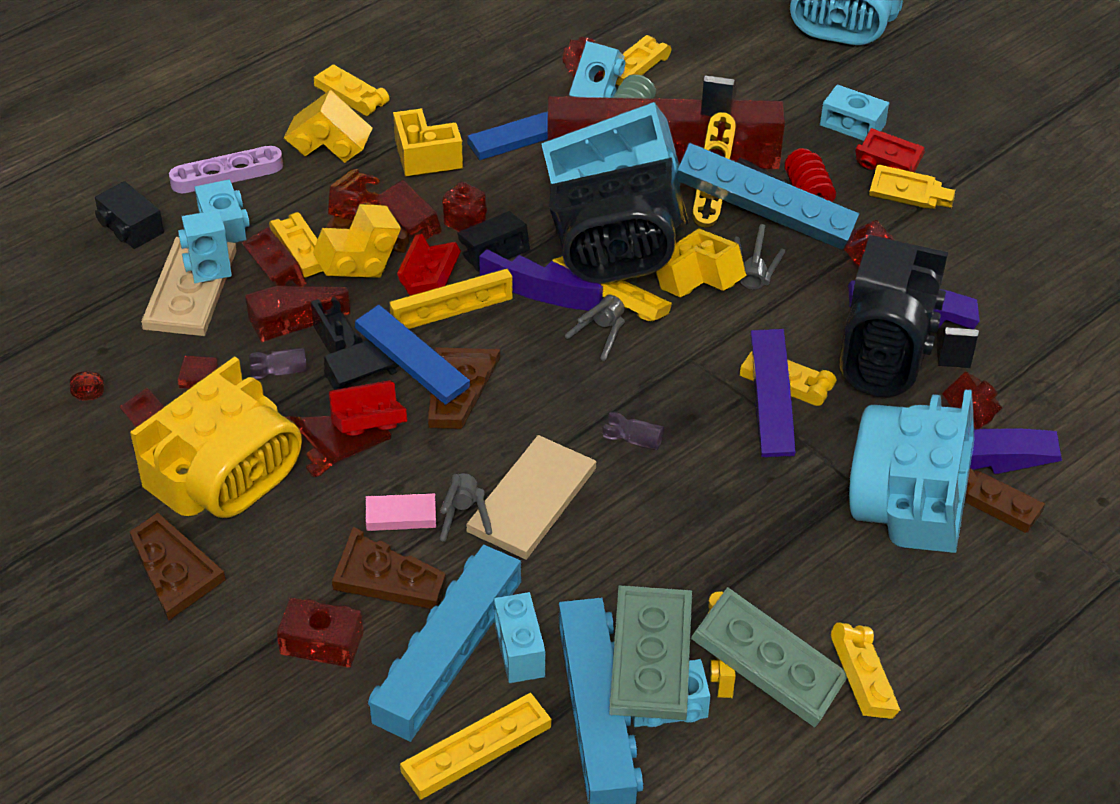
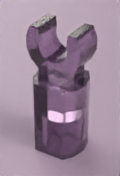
[249,348,307,379]
[603,412,664,450]

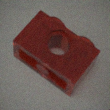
[277,598,363,668]

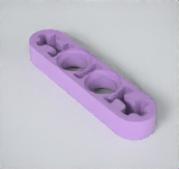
[169,146,283,193]

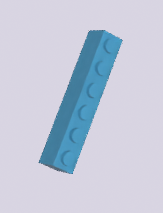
[677,143,859,250]
[368,544,521,742]
[559,598,643,804]

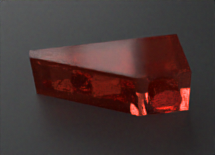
[245,286,350,342]

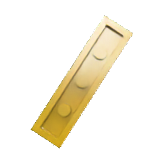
[552,256,672,321]
[389,268,513,329]
[400,693,551,800]

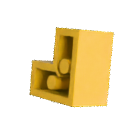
[284,90,372,163]
[393,108,463,176]
[313,204,401,278]
[656,228,747,297]

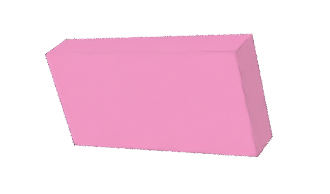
[366,493,436,531]

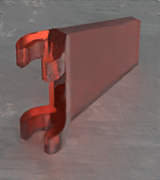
[285,416,391,477]

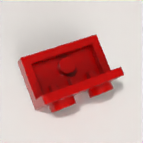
[855,128,925,173]
[397,234,461,296]
[329,380,407,435]

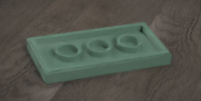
[609,585,692,720]
[691,587,847,727]

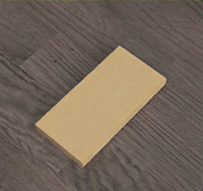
[141,237,237,336]
[466,435,596,560]

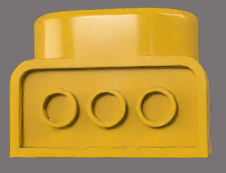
[130,356,302,518]

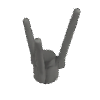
[734,224,785,289]
[565,294,625,361]
[440,473,492,542]

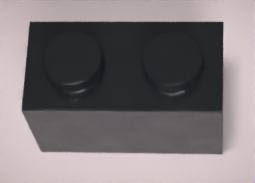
[95,181,164,249]

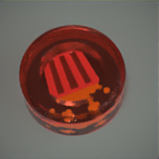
[70,371,104,400]

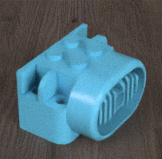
[790,0,903,45]
[542,102,681,187]
[849,390,975,553]

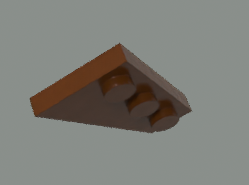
[428,347,500,429]
[129,512,226,621]
[332,527,446,609]

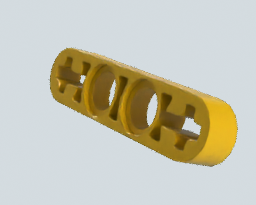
[692,113,735,227]

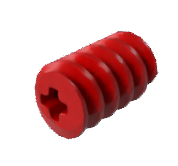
[784,148,836,202]

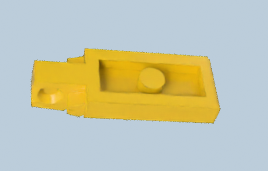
[869,165,955,209]

